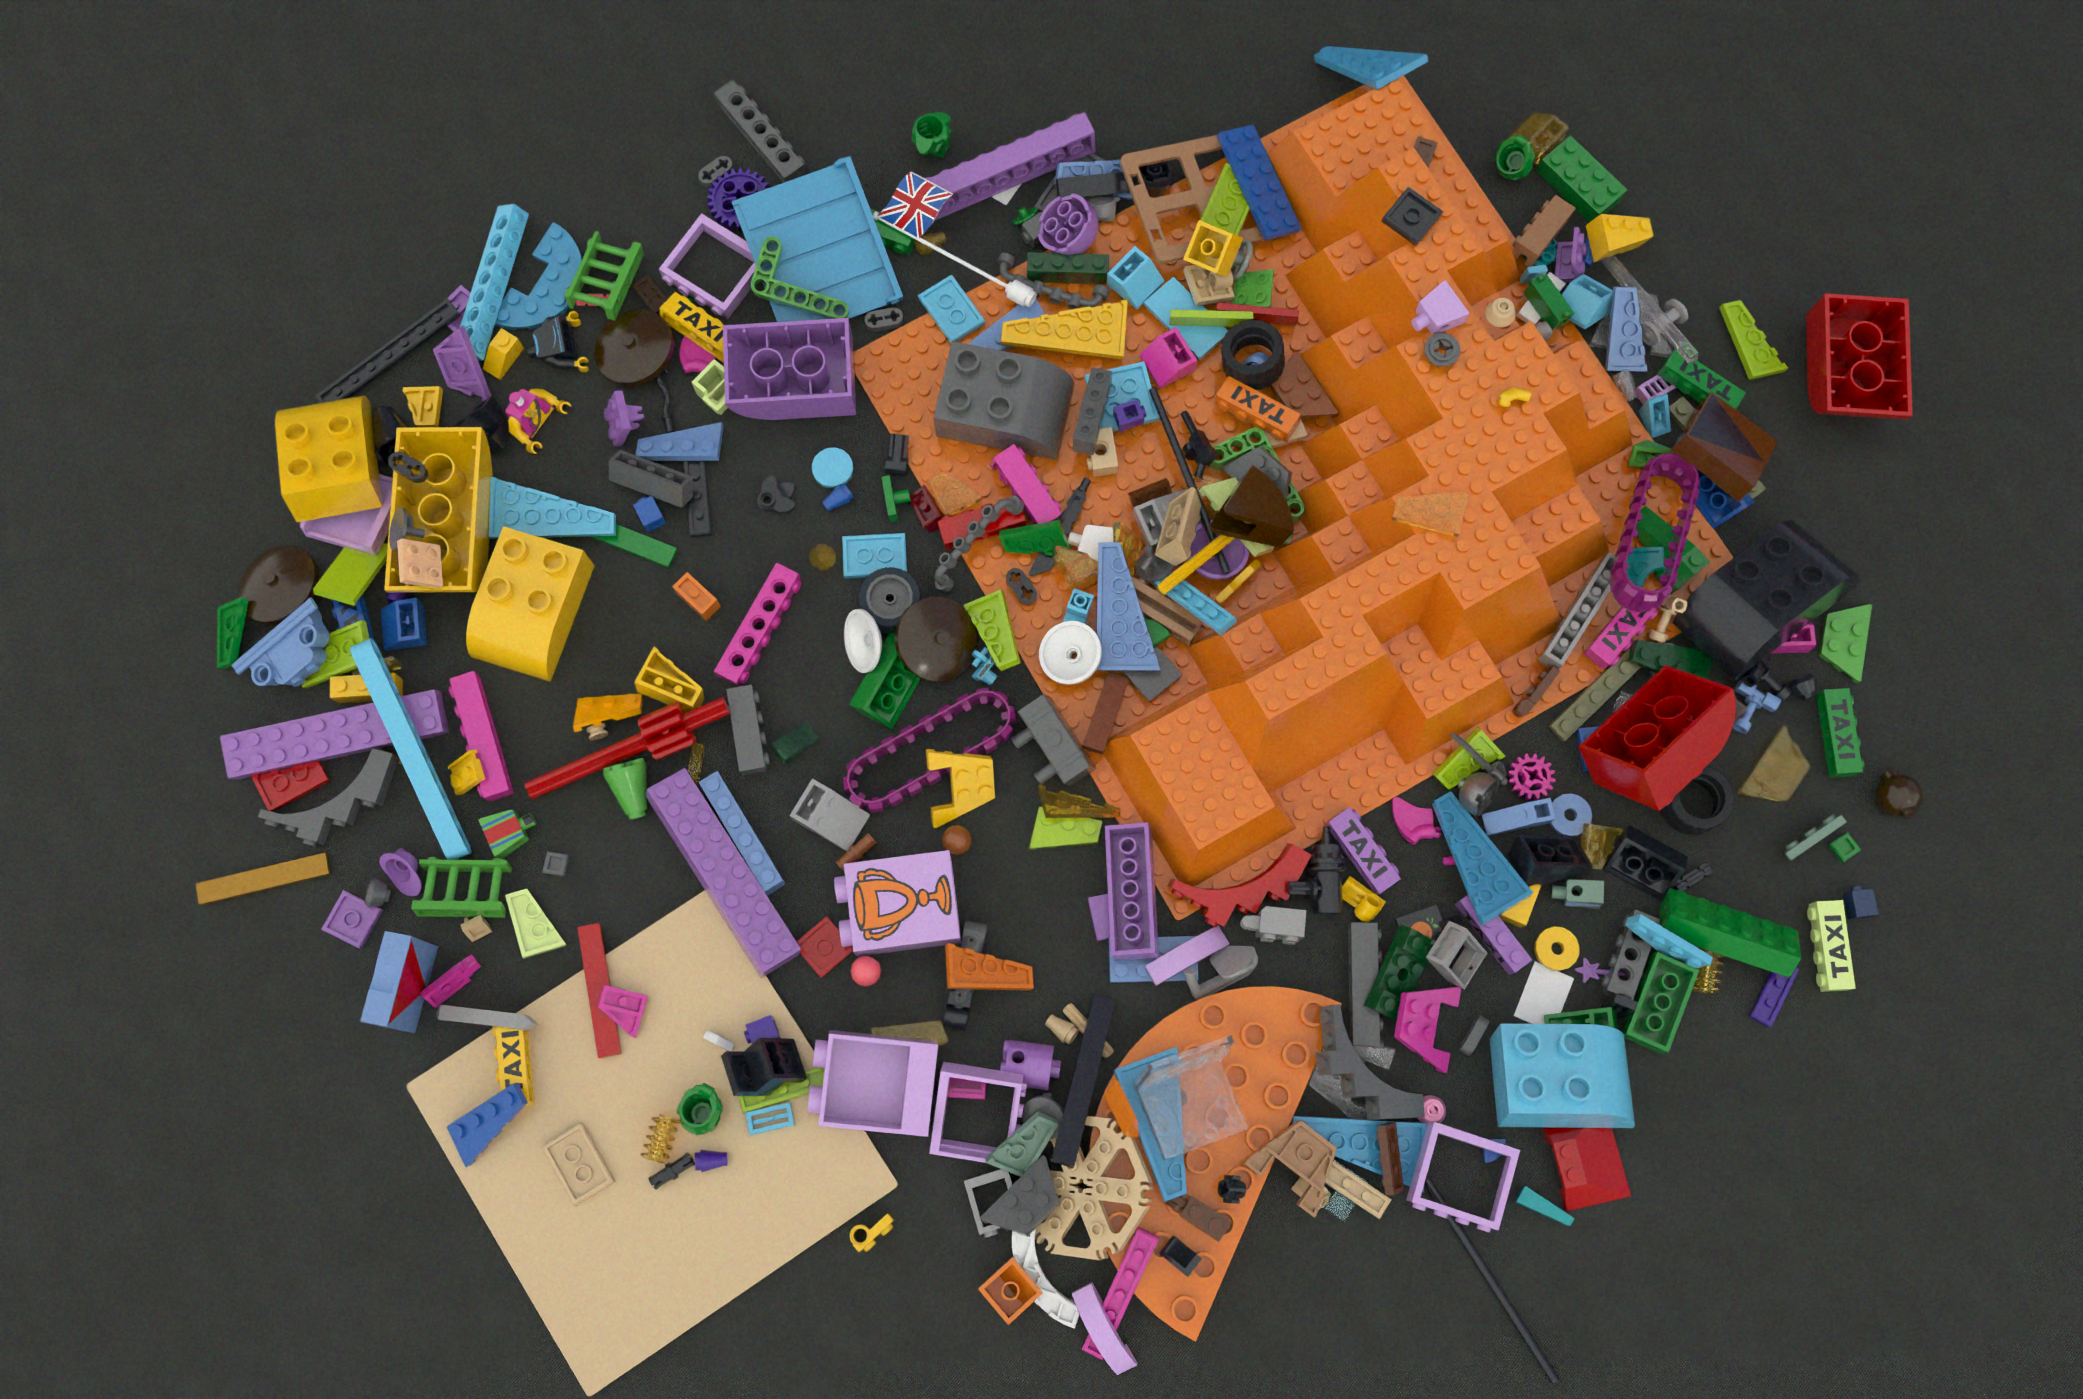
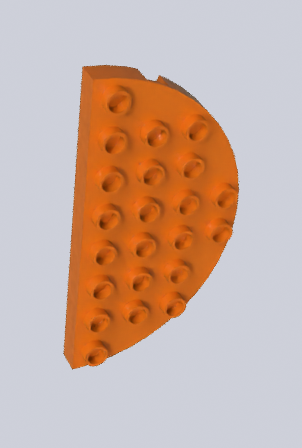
[1089,986,1342,1342]

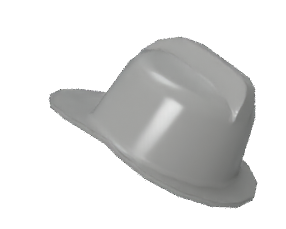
[1084,196,1120,222]

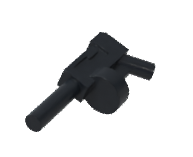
[1181,411,1217,479]

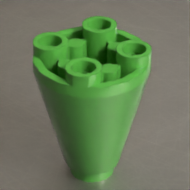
[603,758,647,820]

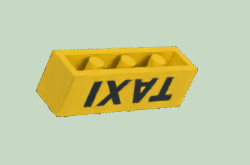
[660,292,724,363]
[492,1026,534,1107]

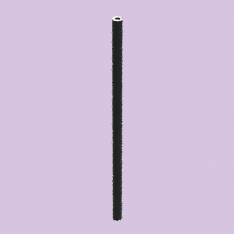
[1149,387,1231,575]
[1424,1177,1560,1384]

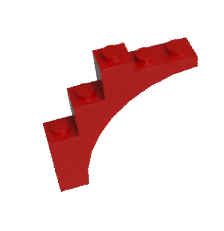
[1167,843,1311,927]

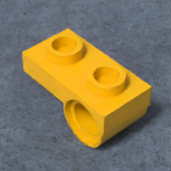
[1342,876,1386,922]
[850,1213,895,1252]

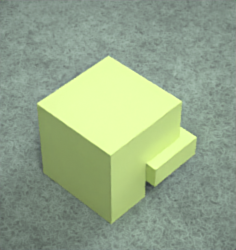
[692,359,728,415]

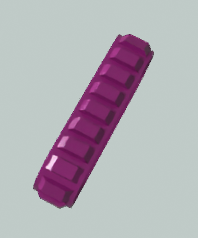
[1609,453,1700,612]
[843,688,1016,813]

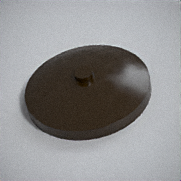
[594,309,674,386]
[238,546,319,625]
[895,597,977,682]

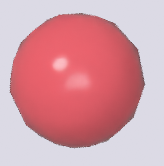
[850,956,881,987]

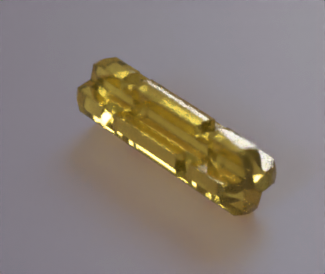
[688,743,705,785]

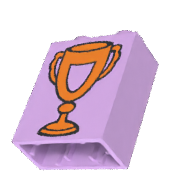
[834,850,962,957]

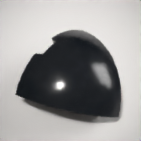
[454,396,508,453]

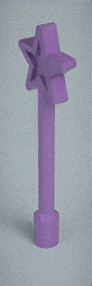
[1575,958,1643,983]

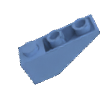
[1481,798,1556,836]

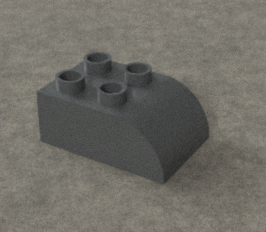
[933,341,1074,460]

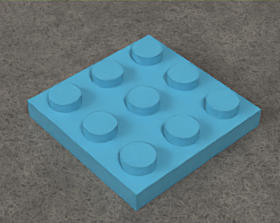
[1084,361,1160,431]

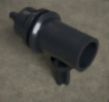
[1286,827,1347,914]

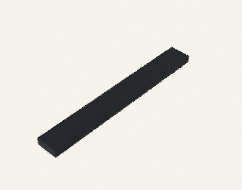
[315,298,461,403]
[1051,994,1115,1168]

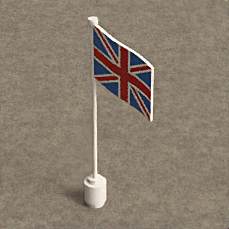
[873,171,1037,308]

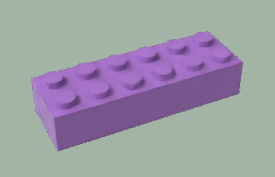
[1105,822,1159,961]

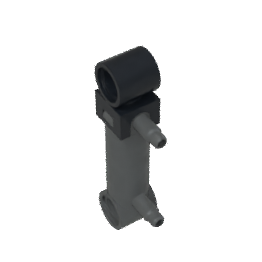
[943,920,988,1031]

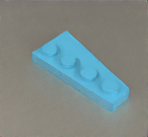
[1625,914,1713,968]

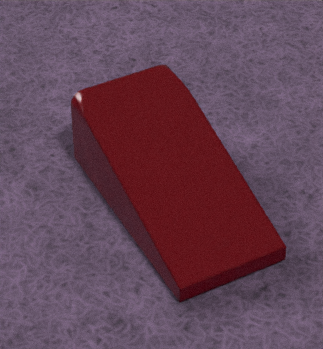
[910,485,944,532]

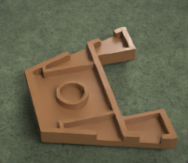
[1242,1120,1337,1218]

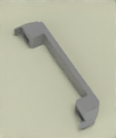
[436,1005,538,1031]

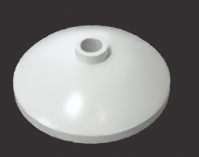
[844,609,882,673]
[1039,621,1102,685]

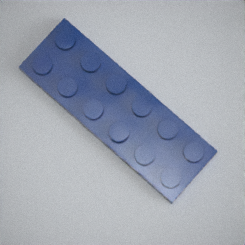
[1217,124,1302,241]

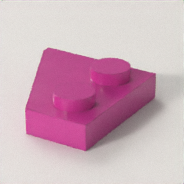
[597,984,648,1038]

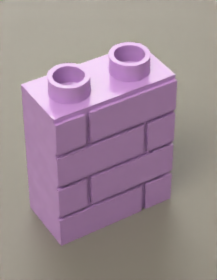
[807,1030,938,1137]

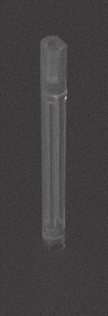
[1600,255,1699,364]

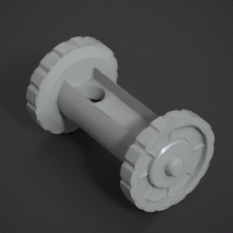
[1640,299,1688,346]

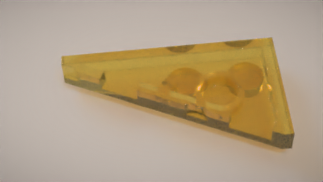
[1038,785,1121,819]

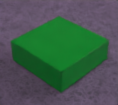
[1828,832,1861,863]

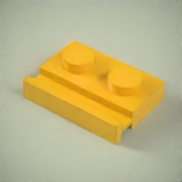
[447,750,485,795]

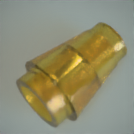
[915,231,946,255]

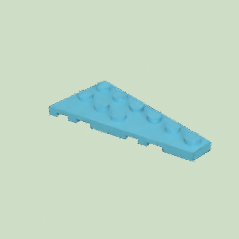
[489,476,616,539]

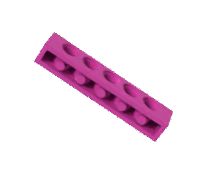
[714,563,802,687]

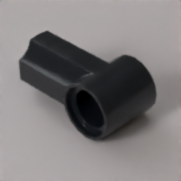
[885,433,909,476]

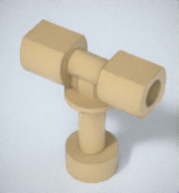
[1649,594,1687,643]

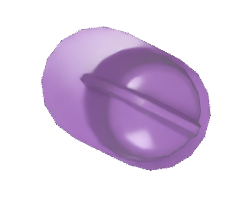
[379,848,422,897]

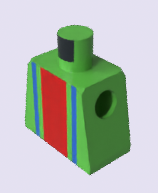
[478,810,536,859]

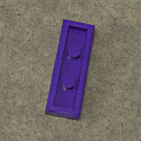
[1749,968,1799,1028]

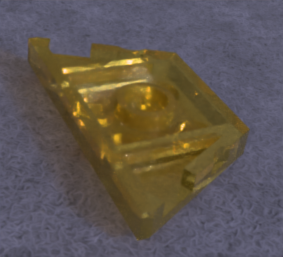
[1737,726,1810,802]

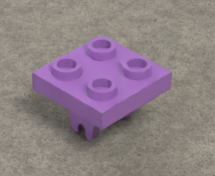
[604,391,644,447]

